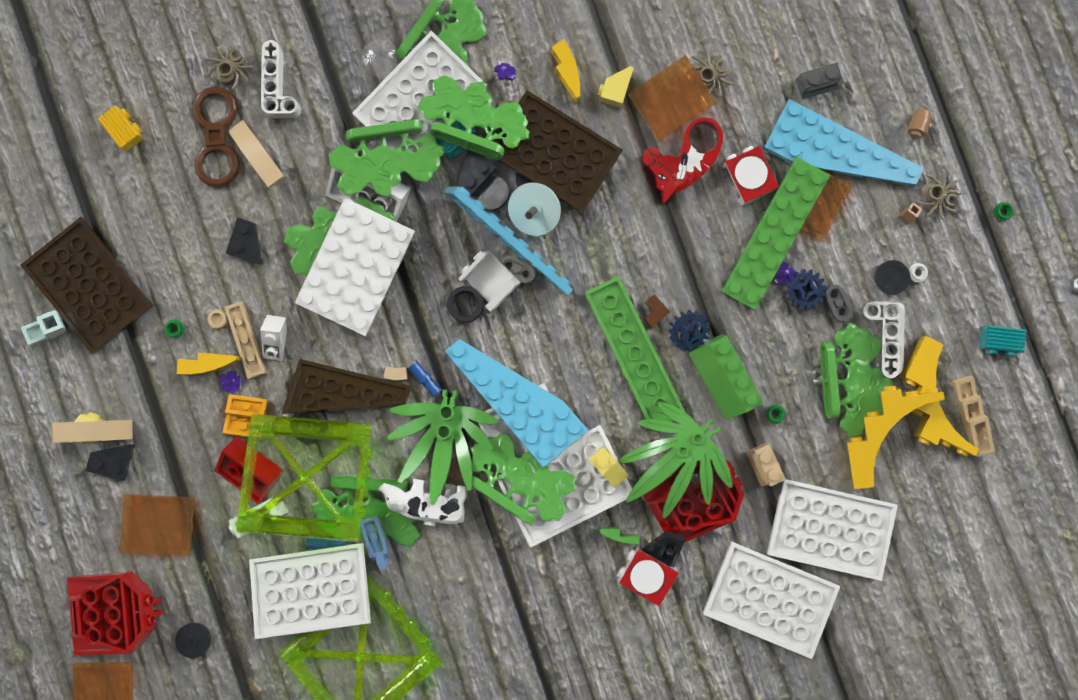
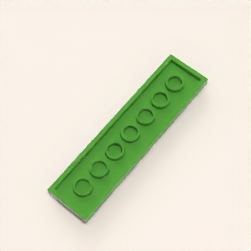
[721,157,830,310]
[584,276,686,431]

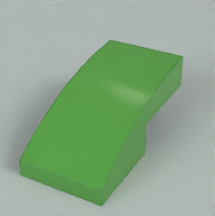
[599,527,640,544]

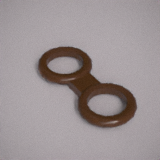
[192,86,240,187]

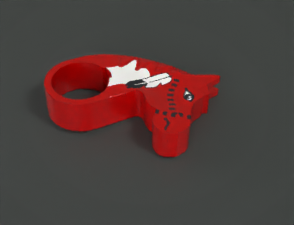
[642,117,723,203]

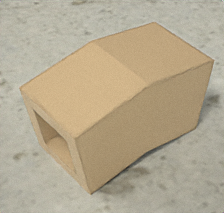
[383,366,408,381]

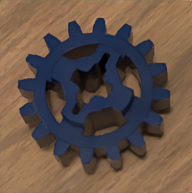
[784,269,827,311]
[668,310,711,352]

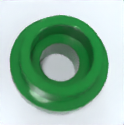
[993,202,1014,221]
[165,319,185,339]
[765,404,785,424]

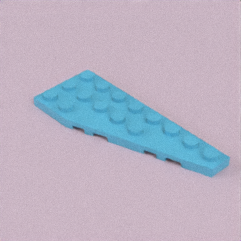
[763,99,924,187]
[445,339,588,468]

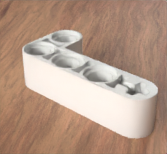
[261,40,301,119]
[863,301,905,378]

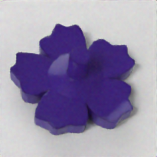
[494,63,516,81]
[774,262,796,284]
[219,370,243,394]

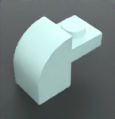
[20,310,66,346]

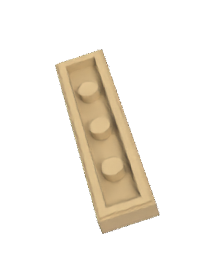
[224,301,267,379]

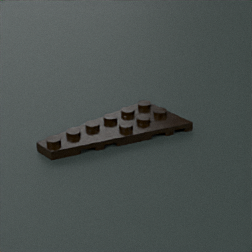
[282,359,411,414]

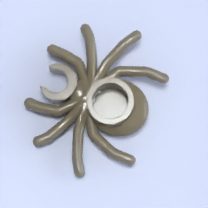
[204,45,254,90]
[686,50,733,97]
[916,170,961,220]

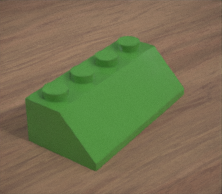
[688,334,764,420]

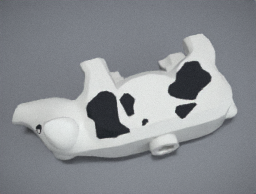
[378,479,468,526]

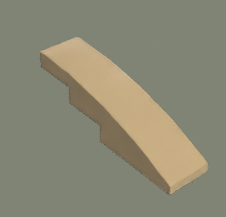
[228,120,285,188]
[952,375,995,457]

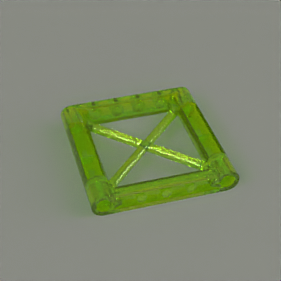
[236,414,373,542]
[279,574,443,700]

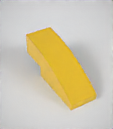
[551,39,580,103]
[177,353,241,375]

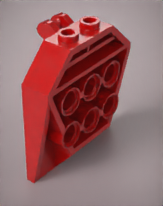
[643,460,744,543]
[67,571,163,655]

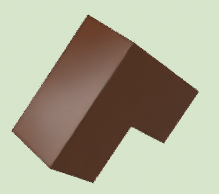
[644,294,670,328]
[448,457,463,484]

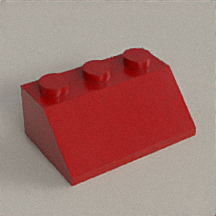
[214,436,283,504]

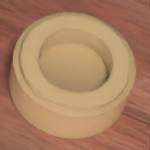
[207,309,228,329]

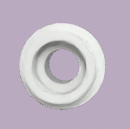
[909,263,928,282]

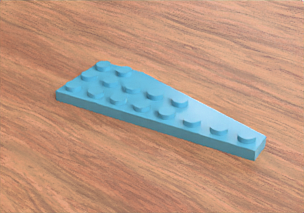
[443,186,573,295]

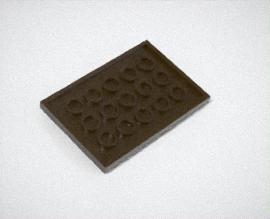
[493,90,623,214]
[21,217,154,354]

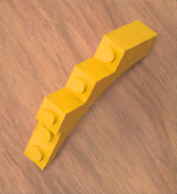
[899,336,979,457]
[847,385,945,489]

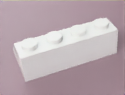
[325,168,411,222]

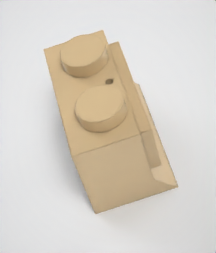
[745,443,786,487]

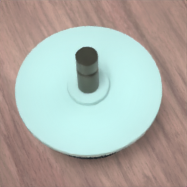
[508,183,561,236]

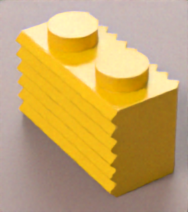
[97,105,144,152]

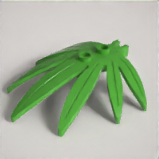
[387,390,499,505]
[618,402,732,518]

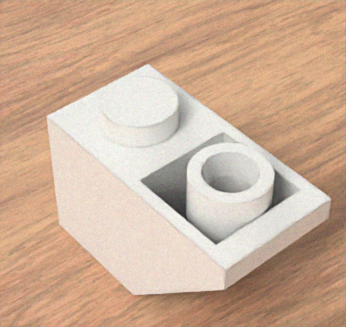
[260,315,287,361]

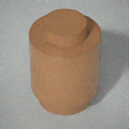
[907,109,932,139]

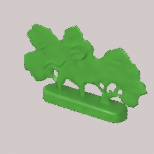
[395,0,486,67]
[418,75,530,160]
[329,120,445,198]
[284,197,395,276]
[820,322,894,437]
[470,433,576,526]
[311,476,420,546]

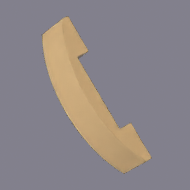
[51,420,133,443]

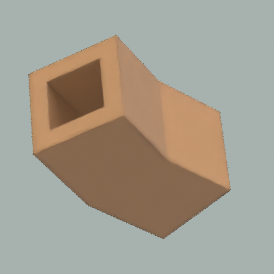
[898,202,922,224]

